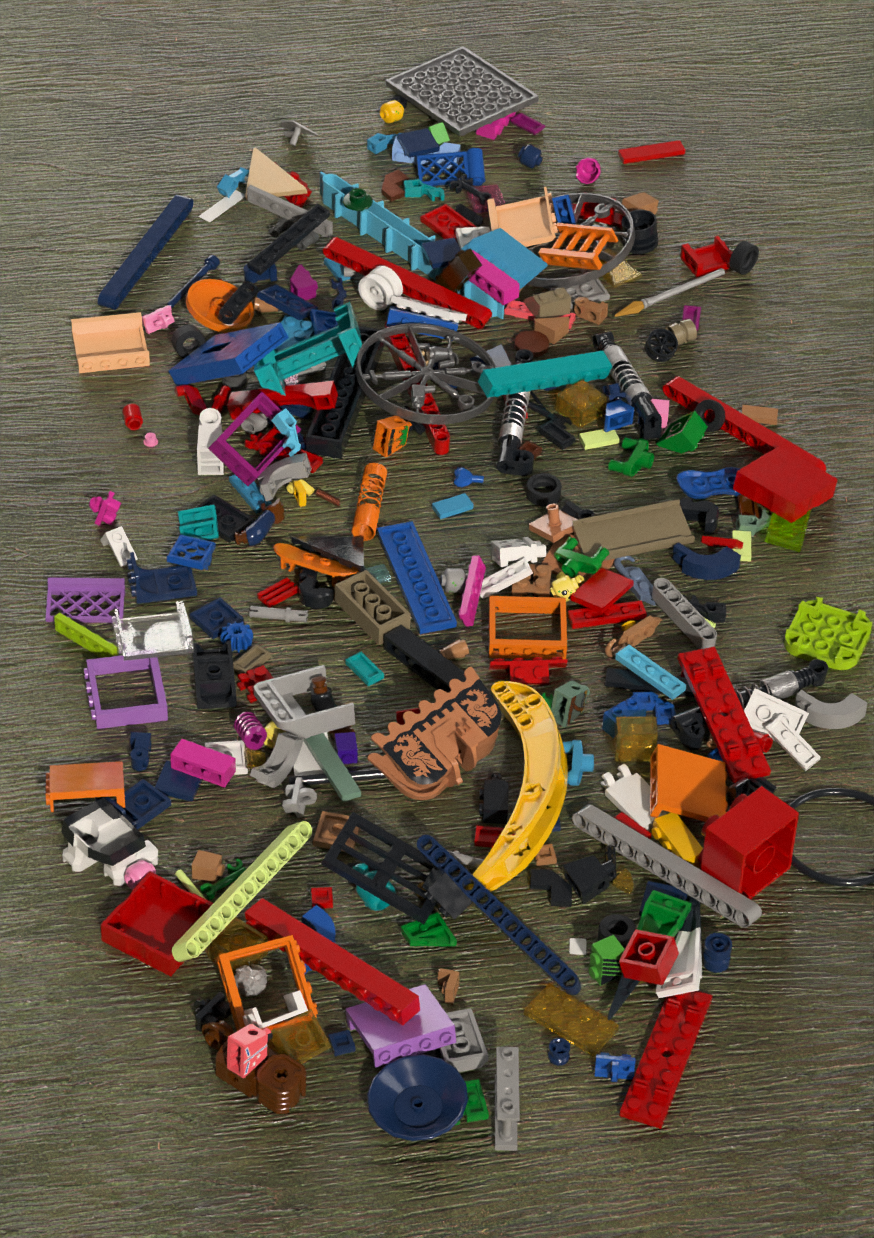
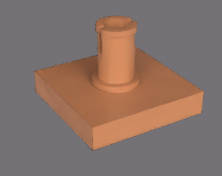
[529,504,578,543]

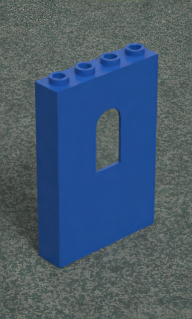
[169,322,289,386]

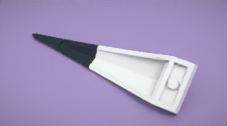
[656,897,702,998]

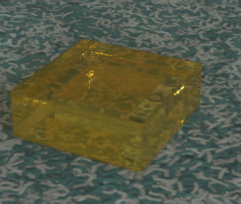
[244,748,266,769]

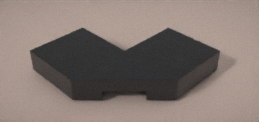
[530,869,572,907]

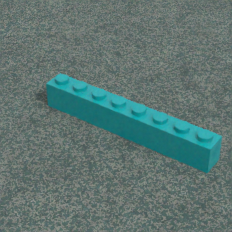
[478,351,613,398]

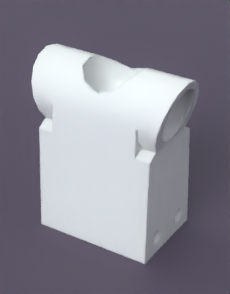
[197,408,224,475]

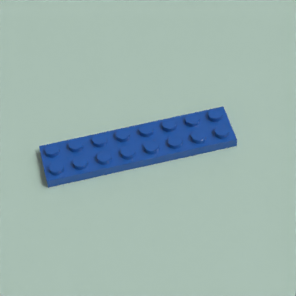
[377,521,457,634]

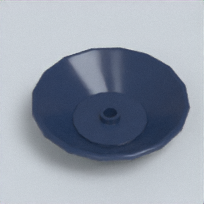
[367,1055,468,1141]

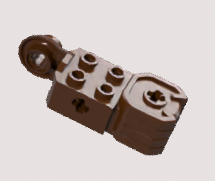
[202,1020,306,1114]

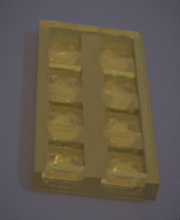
[524,983,619,1057]

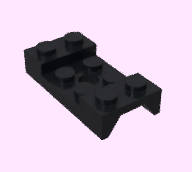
[192,641,237,710]

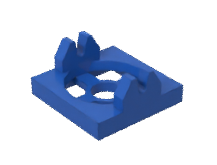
[167,535,216,570]

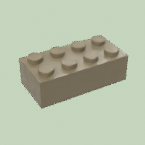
[335,570,411,645]

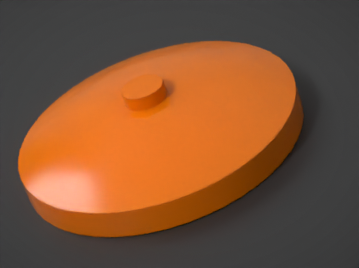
[186,279,254,333]

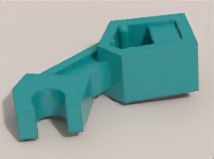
[404,179,445,201]

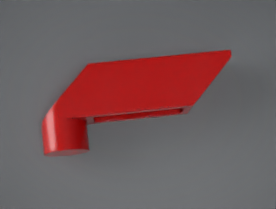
[175,385,207,415]

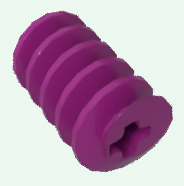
[233,712,267,750]

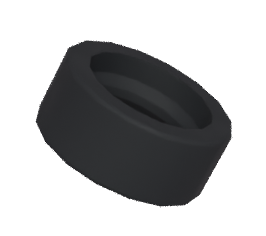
[729,240,759,275]
[526,473,562,507]

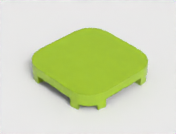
[784,597,872,670]

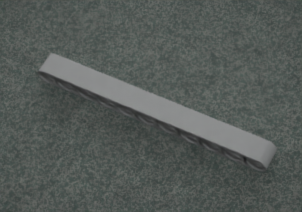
[572,804,762,928]

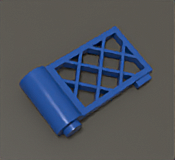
[417,148,485,186]

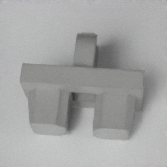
[282,777,317,818]

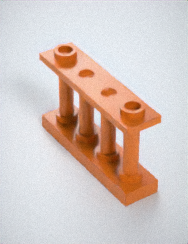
[538,223,618,270]

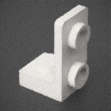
[100,526,137,567]

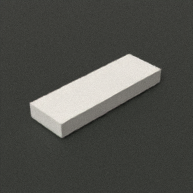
[480,558,533,599]
[765,715,821,772]

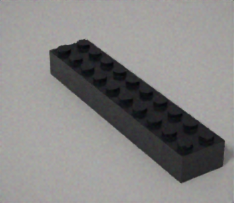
[306,326,385,459]

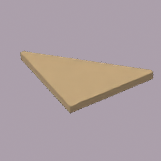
[245,148,307,200]

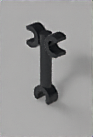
[449,174,492,205]

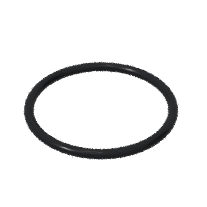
[788,788,874,887]

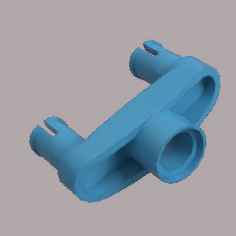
[563,740,594,786]

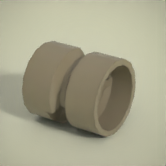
[665,319,697,345]

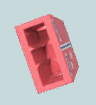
[227,1024,273,1078]

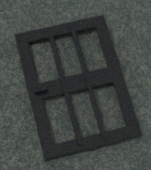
[321,812,454,925]

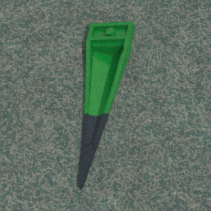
[608,890,692,1021]

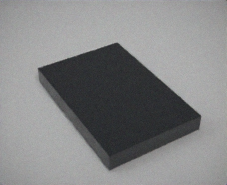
[196,495,255,543]

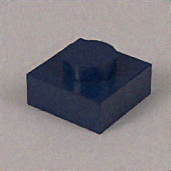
[328,1030,355,1056]

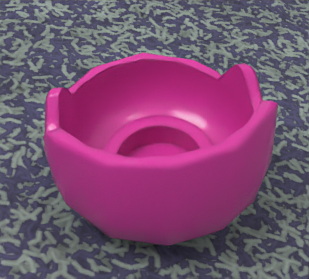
[576,157,601,184]

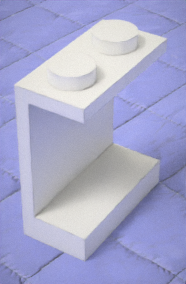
[243,990,308,1029]

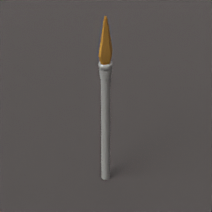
[614,268,725,317]

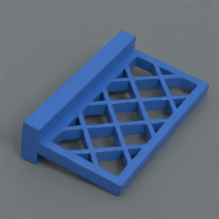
[386,306,459,341]

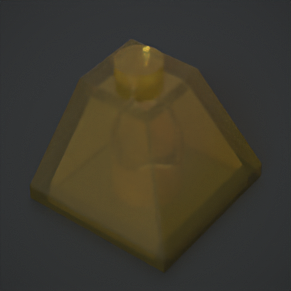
[599,248,642,288]

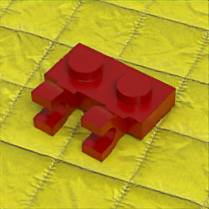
[237,665,273,703]

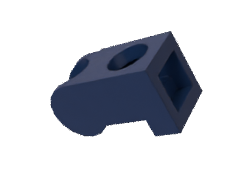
[244,263,277,283]
[130,732,152,771]

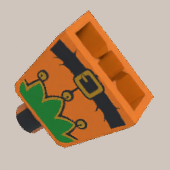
[373,416,413,458]

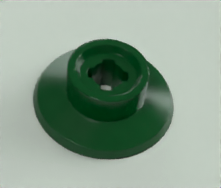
[343,188,373,211]

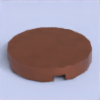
[514,331,549,357]

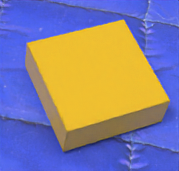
[293,480,306,507]

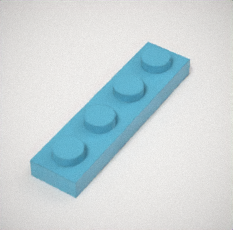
[615,645,686,700]

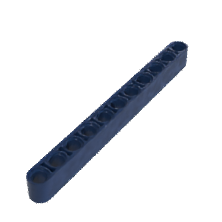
[98,194,194,310]
[417,835,581,996]

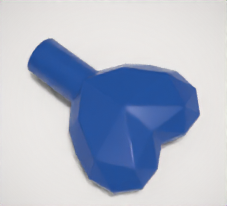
[454,467,484,487]

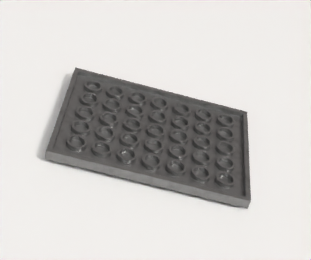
[385,46,539,136]

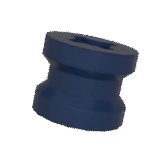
[548,1038,570,1066]

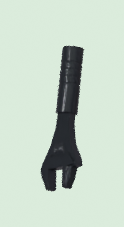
[528,402,572,429]

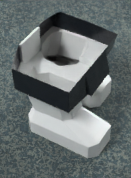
[61,798,159,886]

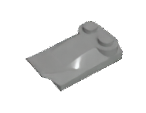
[439,1008,488,1072]

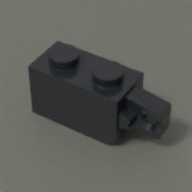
[479,773,509,824]

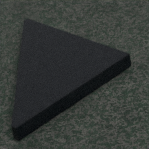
[291,536,364,572]

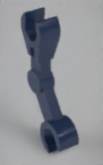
[331,277,347,310]

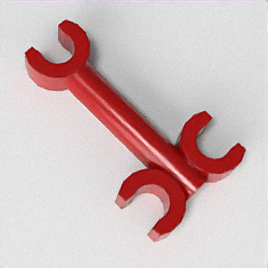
[245,423,280,456]

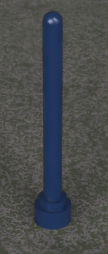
[167,255,220,308]

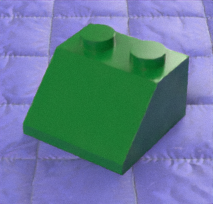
[656,411,708,454]

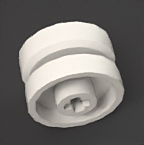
[358,266,403,311]

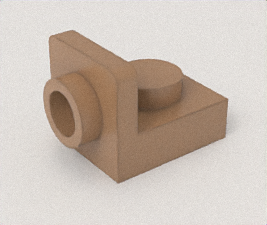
[438,968,460,1005]

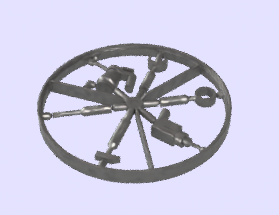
[527,193,635,288]
[356,323,496,425]

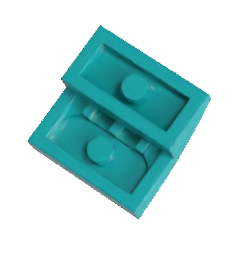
[178,505,219,540]

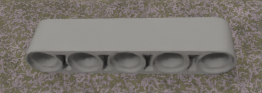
[652,578,717,649]

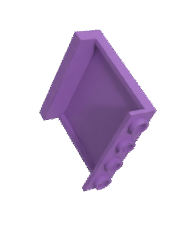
[345,984,456,1068]

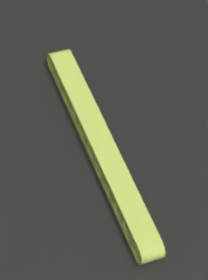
[172,821,312,962]

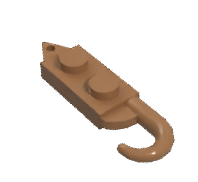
[605,615,662,657]

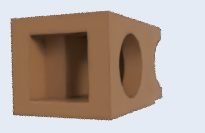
[574,297,608,325]

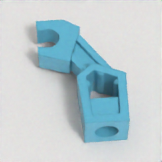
[271,409,301,457]

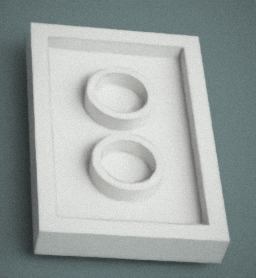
[744,688,809,742]

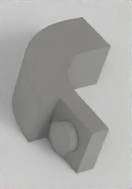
[257,453,312,501]
[795,690,867,729]
[250,732,304,788]

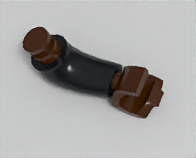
[310,676,355,739]

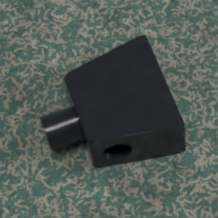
[563,855,616,904]

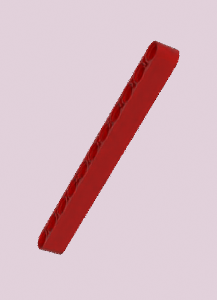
[322,237,492,329]
[385,321,450,455]
[663,376,826,472]

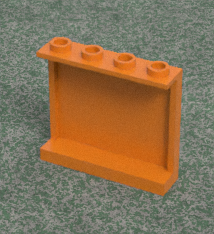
[650,744,728,822]
[46,761,125,812]

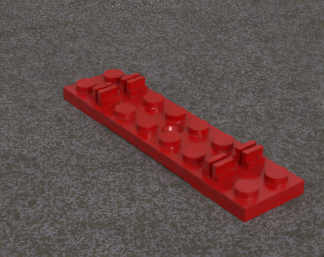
[677,646,771,783]
[619,991,713,1129]

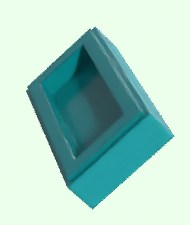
[345,652,384,686]

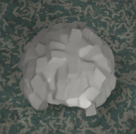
[234,964,267,997]

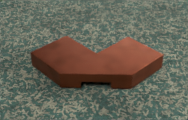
[382,170,409,202]

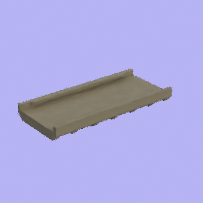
[572,499,695,561]

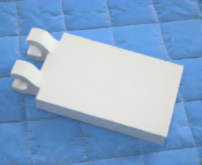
[601,764,671,830]

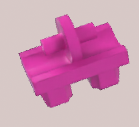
[89,491,121,526]

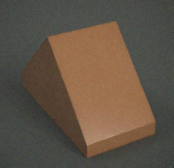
[534,317,569,344]

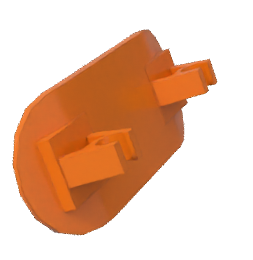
[273,543,359,586]

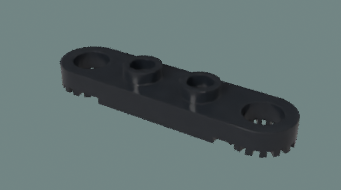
[218,281,258,324]

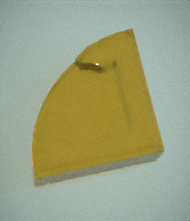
[613,869,634,895]

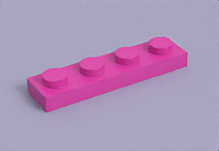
[458,555,486,627]

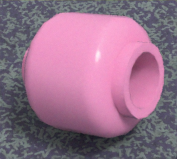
[124,860,156,889]

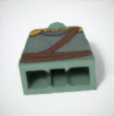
[551,681,590,728]

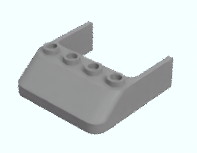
[254,665,355,738]

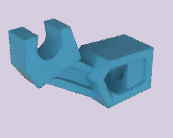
[367,132,401,154]
[217,167,249,198]

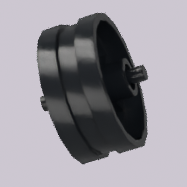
[644,328,678,362]

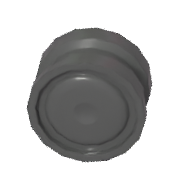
[222,371,247,389]

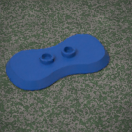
[677,467,742,499]

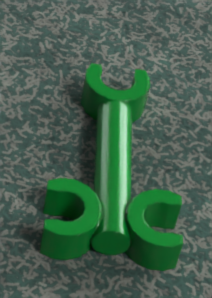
[200,859,246,900]

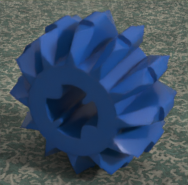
[220,621,253,653]

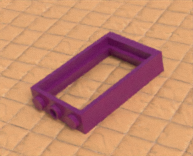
[208,392,301,486]

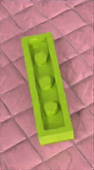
[54,612,118,658]

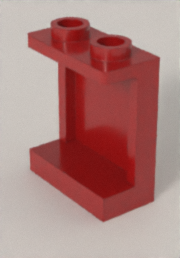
[680,236,733,278]

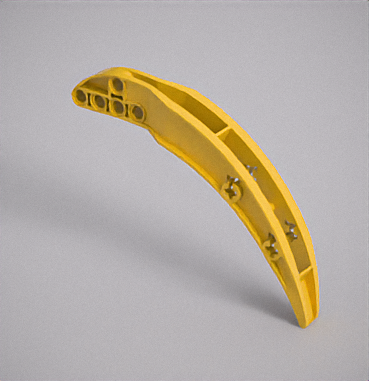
[466,681,568,892]

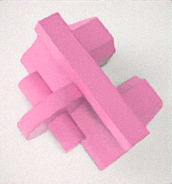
[142,305,175,334]

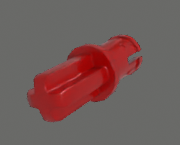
[211,386,231,413]

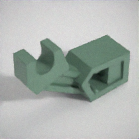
[735,510,778,536]

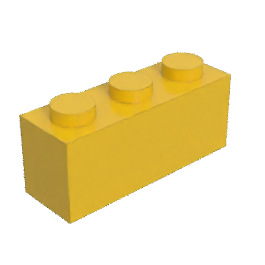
[652,813,703,868]

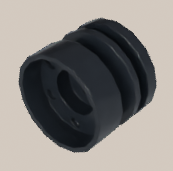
[621,210,659,254]

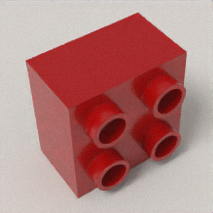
[698,786,799,899]

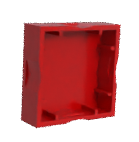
[733,446,838,523]
[101,871,214,977]

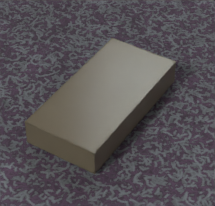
[233,644,271,674]

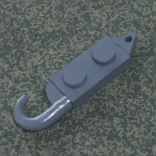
[614,556,655,606]

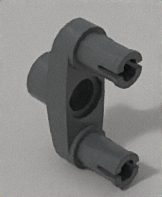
[269,217,319,251]

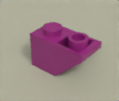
[290,264,318,300]

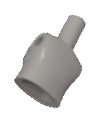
[241,413,268,434]

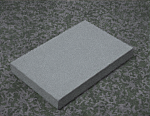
[548,278,610,309]

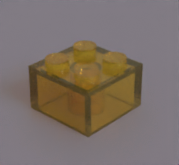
[556,379,607,428]
[614,717,658,762]
[208,917,268,975]
[270,1009,331,1064]

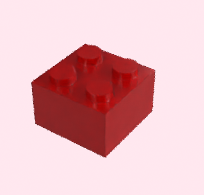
[619,929,679,985]

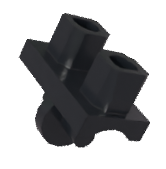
[194,992,232,1032]

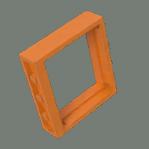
[489,596,567,660]
[216,935,318,1032]

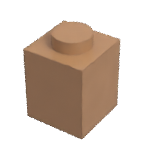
[192,850,225,883]

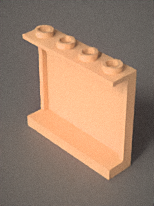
[487,187,558,247]
[71,312,150,373]

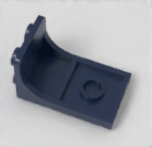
[126,552,197,604]
[94,779,172,830]

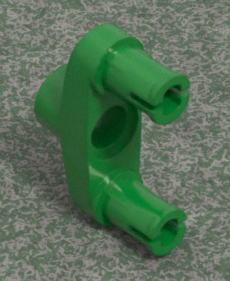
[608,437,654,477]
[554,537,609,577]

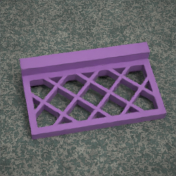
[46,578,126,623]

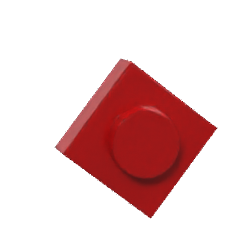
[311,887,333,909]

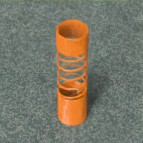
[352,463,387,541]

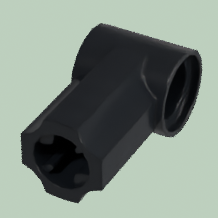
[561,501,594,520]

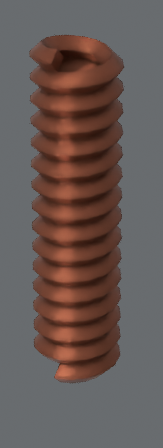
[316,489,340,506]

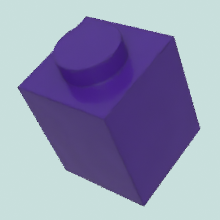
[335,732,358,764]

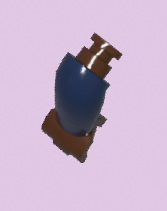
[235,498,285,546]

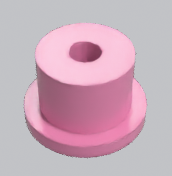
[144,433,158,447]

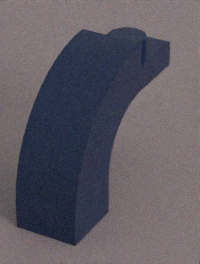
[672,542,741,580]

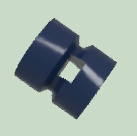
[702,933,732,973]

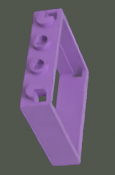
[83,652,168,729]

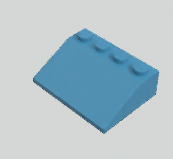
[461,228,548,290]

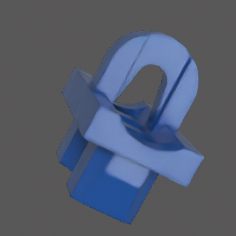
[595,1052,635,1082]

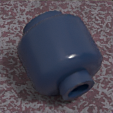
[518,144,543,169]

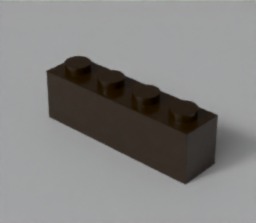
[434,248,482,293]

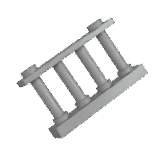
[494,1047,520,1151]

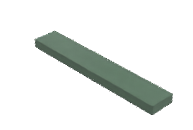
[303,733,361,802]

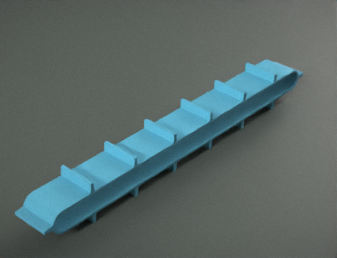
[320,172,504,319]

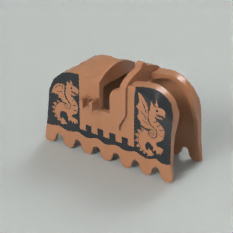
[367,667,502,800]

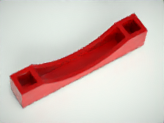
[227,381,338,420]

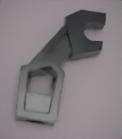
[683,595,726,623]

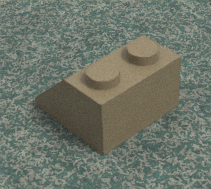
[524,287,571,319]

